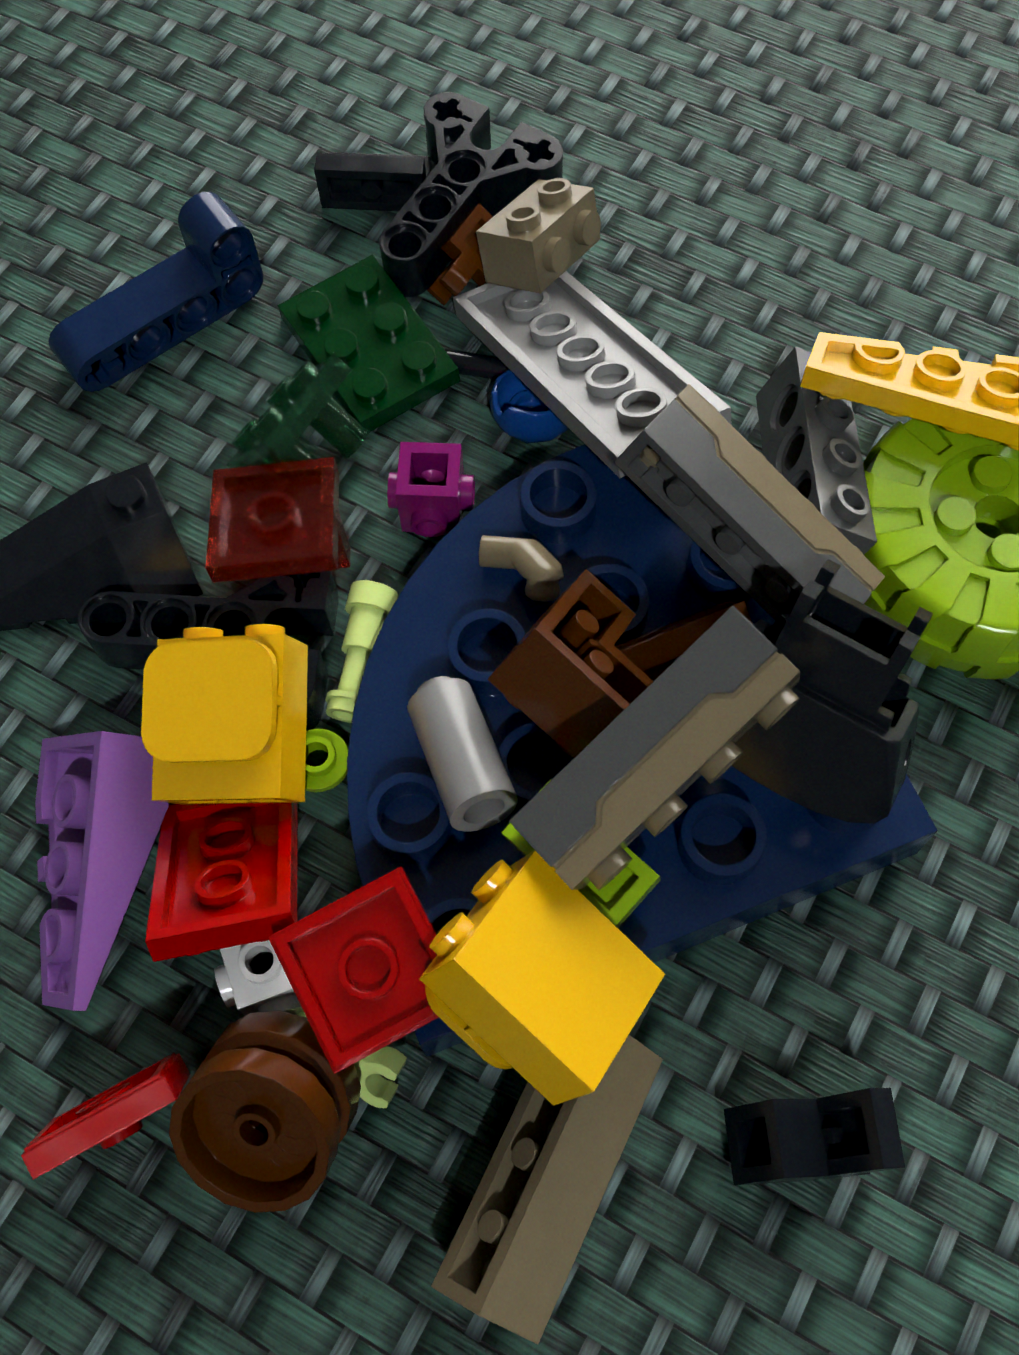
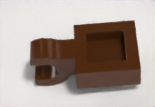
[427,203,493,306]

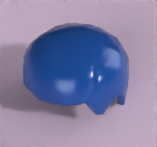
[489,369,569,444]

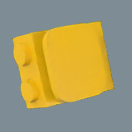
[141,624,308,805]
[419,850,665,1106]

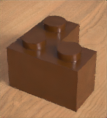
[487,569,654,758]

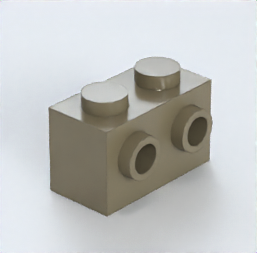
[476,178,601,294]

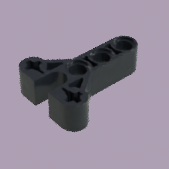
[380,92,563,297]
[78,547,339,731]

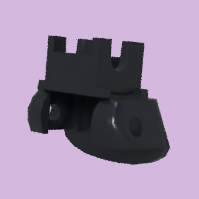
[732,559,933,824]

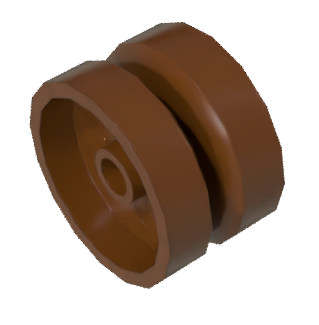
[169,1010,361,1213]

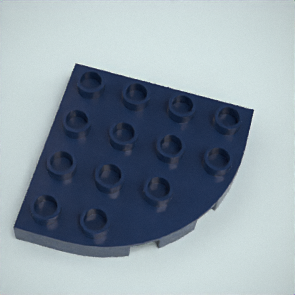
[347,444,938,1057]

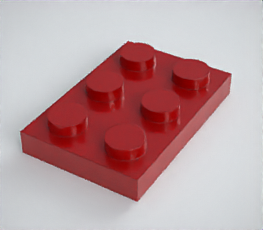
[145,802,298,962]

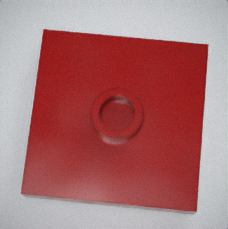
[268,866,439,1074]
[21,1052,190,1180]

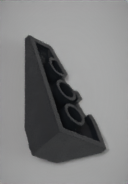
[0,462,203,631]

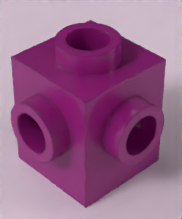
[387,442,475,537]

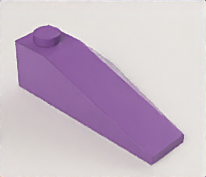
[35,731,169,1011]

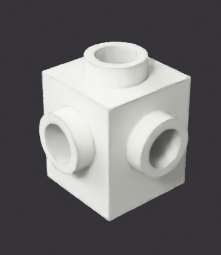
[214,940,303,1016]

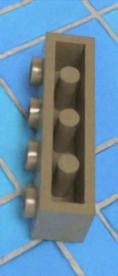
[431,1035,663,1345]

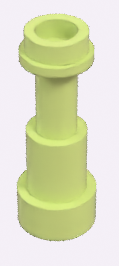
[325,580,399,723]

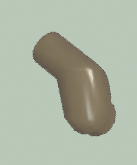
[479,535,564,602]

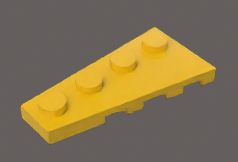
[800,332,1019,451]

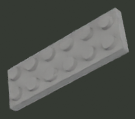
[453,271,732,478]

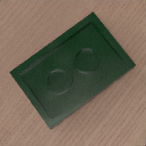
[277,254,460,435]

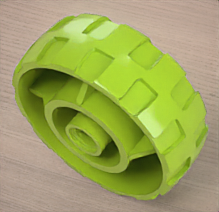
[863,418,1019,679]

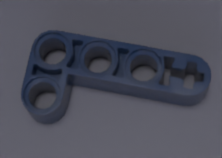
[48,192,263,392]

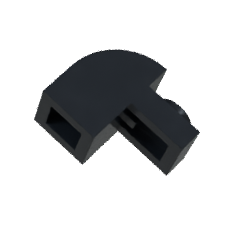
[724,1088,905,1185]

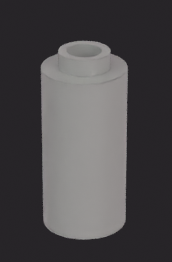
[407,676,518,832]

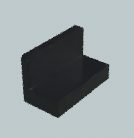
[314,152,432,211]

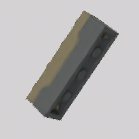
[614,384,885,621]
[509,606,800,890]

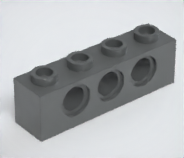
[756,346,877,554]

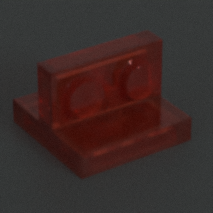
[206,457,350,583]

